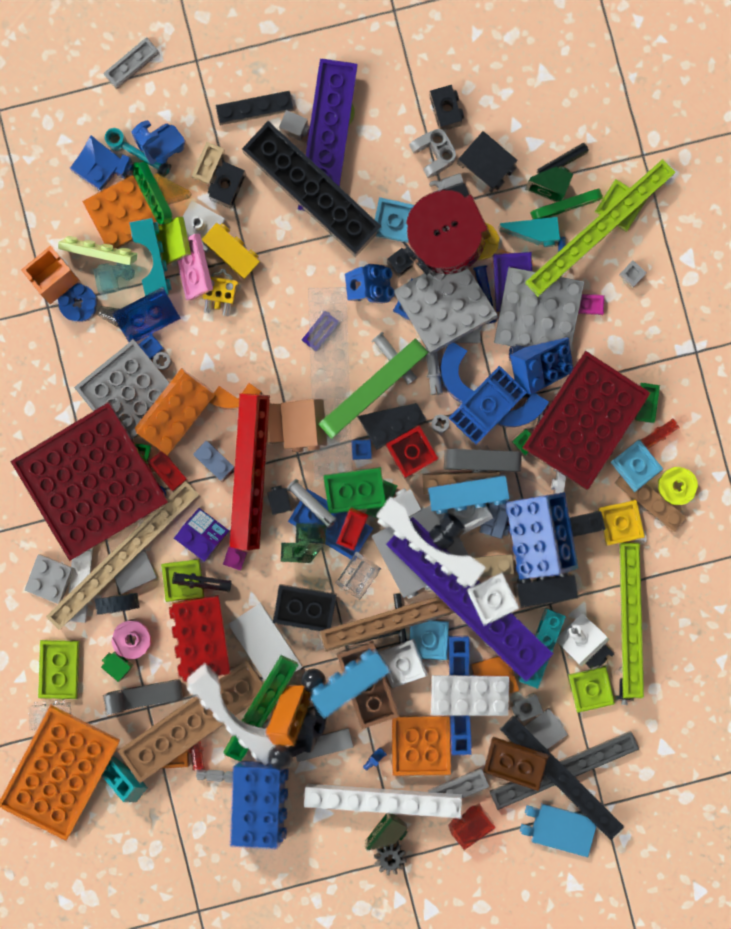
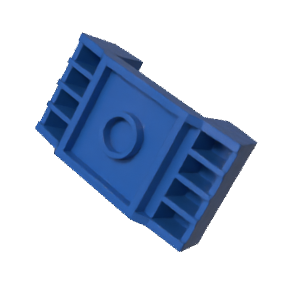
[449,365,527,445]

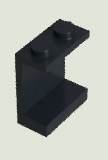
[457,131,518,193]

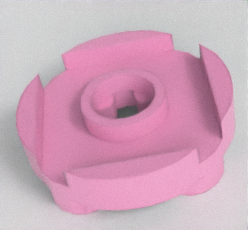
[112,620,151,659]

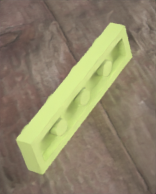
[58,236,138,265]

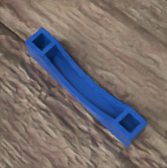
[448,635,471,755]

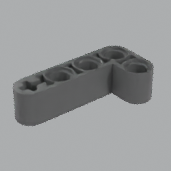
[444,449,522,472]
[103,679,184,715]

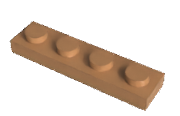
[422,471,500,494]
[614,475,687,532]

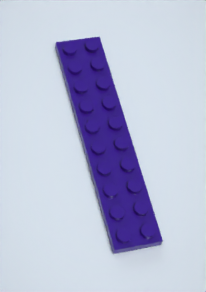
[386,517,553,682]

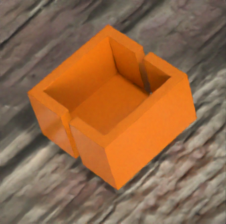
[21,245,80,304]

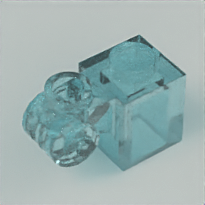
[93,262,135,294]

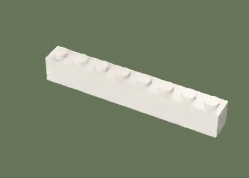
[304,784,462,818]

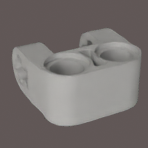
[409,129,456,178]

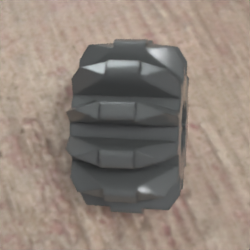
[374,844,407,876]

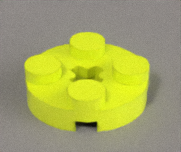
[658,467,698,505]

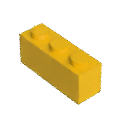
[201,222,260,280]

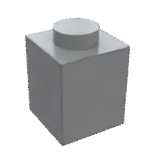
[279,110,310,141]

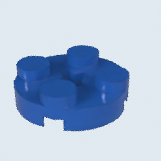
[58,283,97,322]

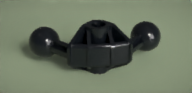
[268,668,328,770]

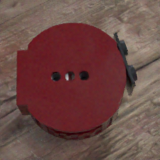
[403,190,491,277]

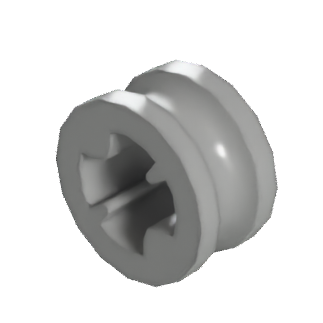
[153,352,171,370]

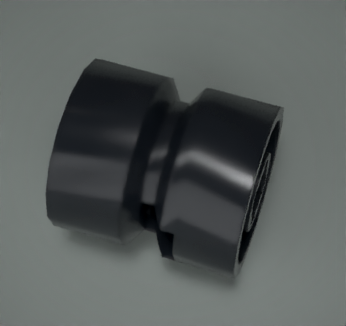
[429,513,466,550]

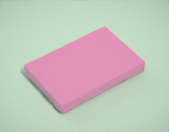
[177,234,213,300]

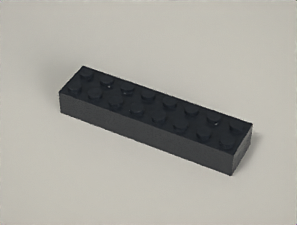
[242,121,382,258]

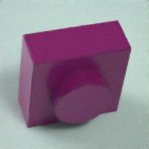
[223,546,247,571]

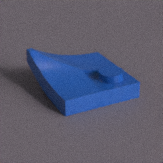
[70,135,121,192]

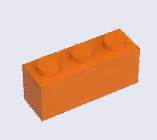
[266,685,311,746]

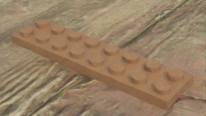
[118,660,263,783]

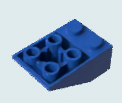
[510,337,573,395]

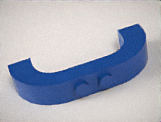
[440,342,549,428]

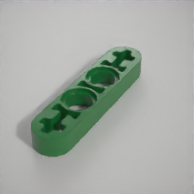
[132,162,172,225]
[530,189,603,220]

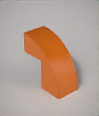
[209,383,262,410]

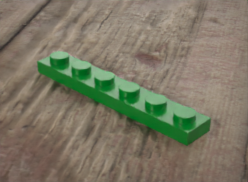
[223,655,299,762]

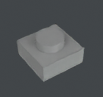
[619,260,646,288]

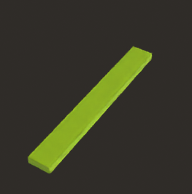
[619,543,644,698]

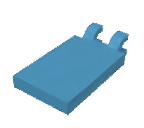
[520,803,596,857]

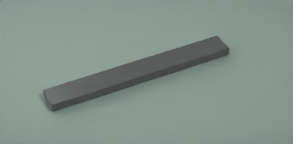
[489,731,639,810]

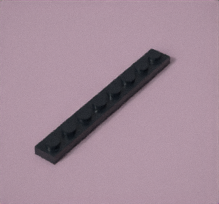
[500,715,624,840]

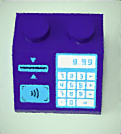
[173,508,230,562]

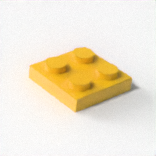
[598,500,645,546]

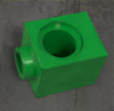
[101,652,134,682]

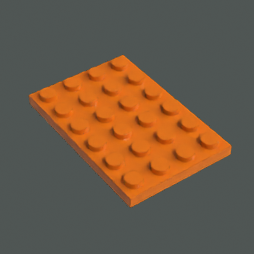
[0,705,120,841]

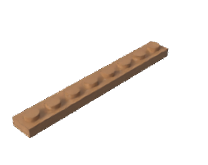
[320,596,455,652]

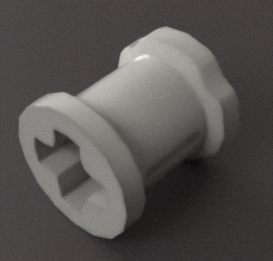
[431,414,449,433]

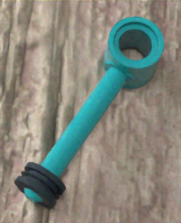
[104,128,171,178]

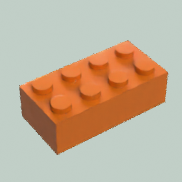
[135,368,215,455]

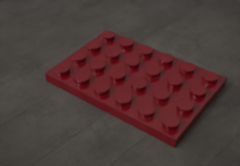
[522,351,650,490]

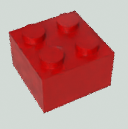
[385,425,438,479]

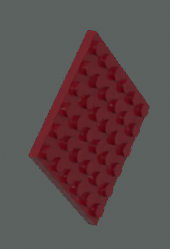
[10,402,169,561]

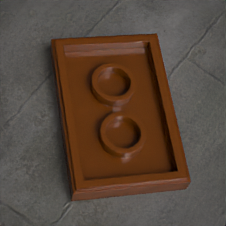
[483,736,549,791]

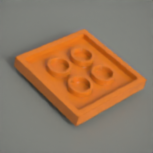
[82,175,160,249]
[392,716,451,776]

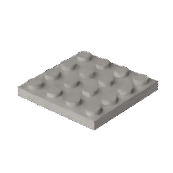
[494,267,584,348]
[394,269,498,355]
[74,339,169,440]

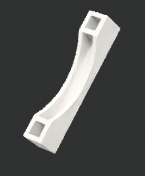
[377,497,485,587]
[187,664,276,765]

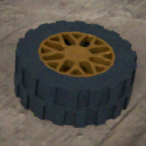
[95,593,140,615]

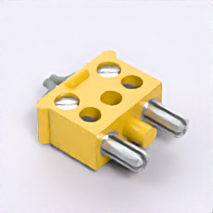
[202,269,239,316]

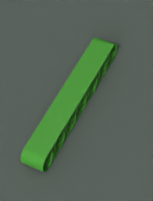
[318,338,429,439]

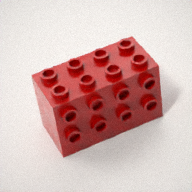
[169,595,230,682]

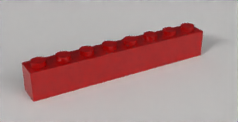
[230,393,270,551]

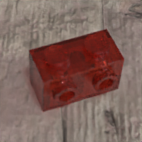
[448,803,496,850]

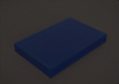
[112,287,181,342]

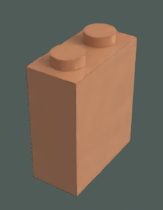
[281,399,327,452]

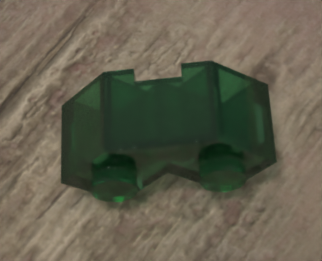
[280,523,326,563]

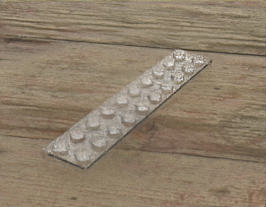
[308,287,353,480]

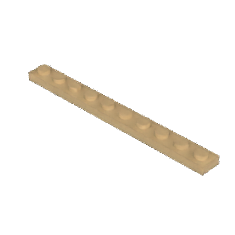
[45,481,199,630]

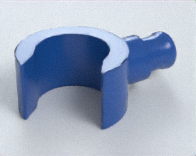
[363,747,387,770]

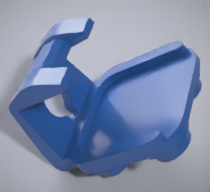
[132,120,185,165]
[345,264,395,304]

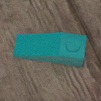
[499,217,560,247]
[102,755,148,802]

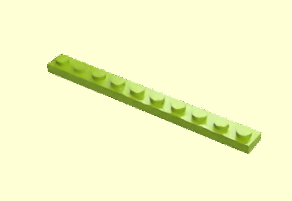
[525,159,676,297]

